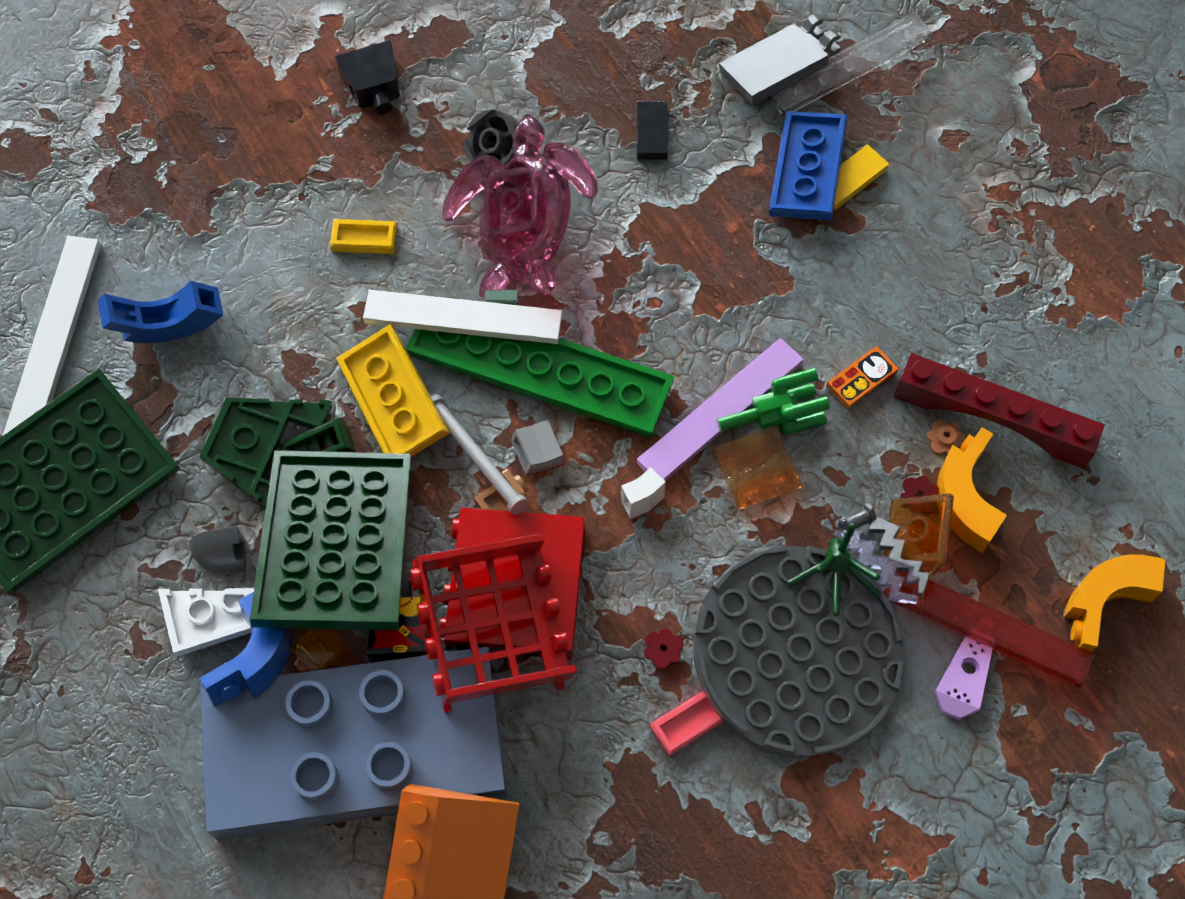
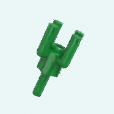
[717,368,830,435]

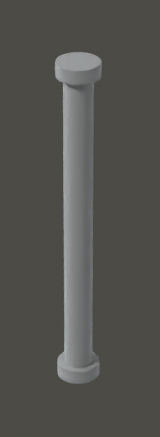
[431,395,528,515]

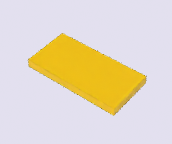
[336,324,449,457]

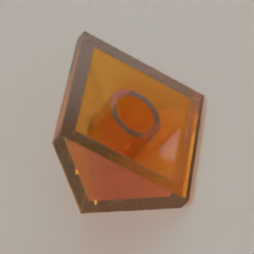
[883,493,954,575]

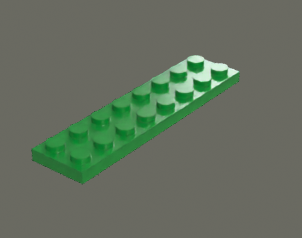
[406,295,674,438]

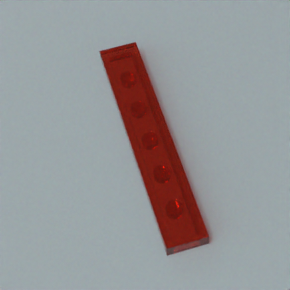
[883,565,1095,688]

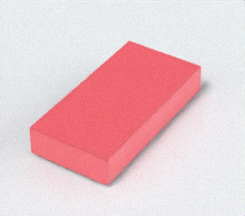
[649,691,724,757]

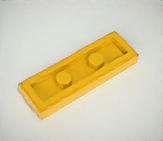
[819,144,889,222]

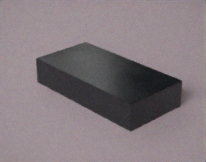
[637,101,668,160]

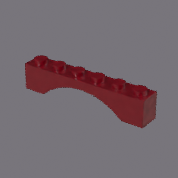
[894,353,1105,469]

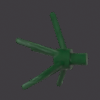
[787,523,881,616]

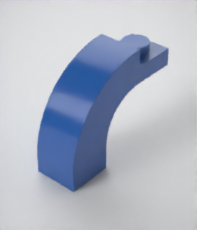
[98,281,224,343]
[199,592,292,707]

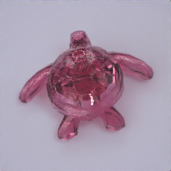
[442,114,598,299]

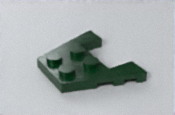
[199,397,333,509]

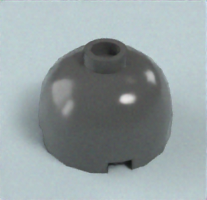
[464,110,527,173]

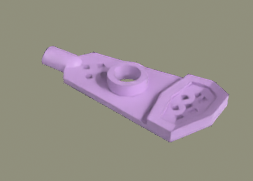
[934,619,994,720]

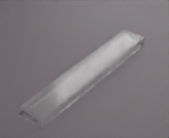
[767,12,932,117]

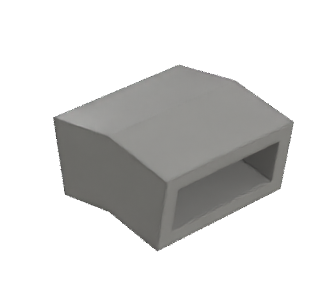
[511,420,564,475]

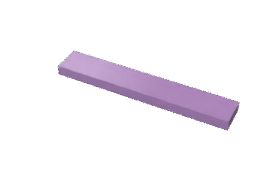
[637,338,803,481]

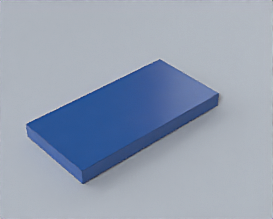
[769,111,848,221]

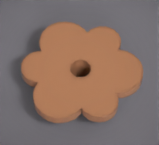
[926,420,966,454]

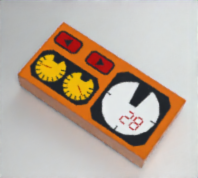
[826,346,899,410]

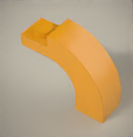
[937,427,1007,553]
[1064,555,1166,656]

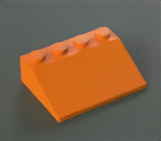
[384,784,520,899]

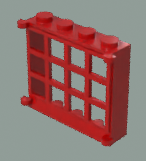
[410,534,577,714]

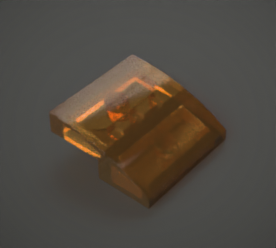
[713,426,802,510]

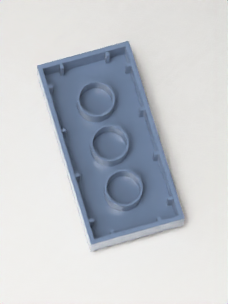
[200,647,507,840]

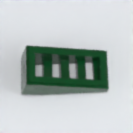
[279,418,356,453]

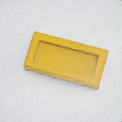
[330,219,397,254]

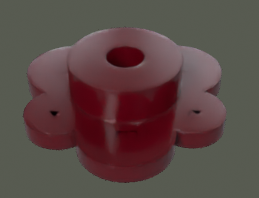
[900,475,939,514]
[644,629,684,669]

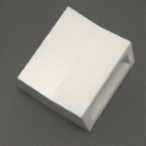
[621,467,666,519]

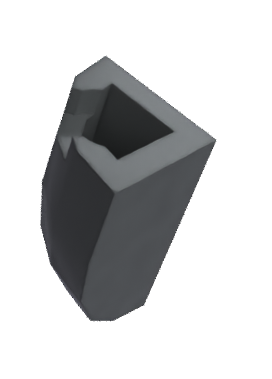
[189,526,246,573]

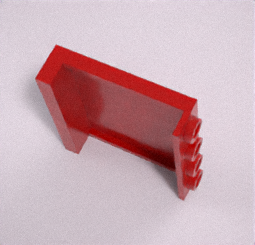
[439,507,585,660]

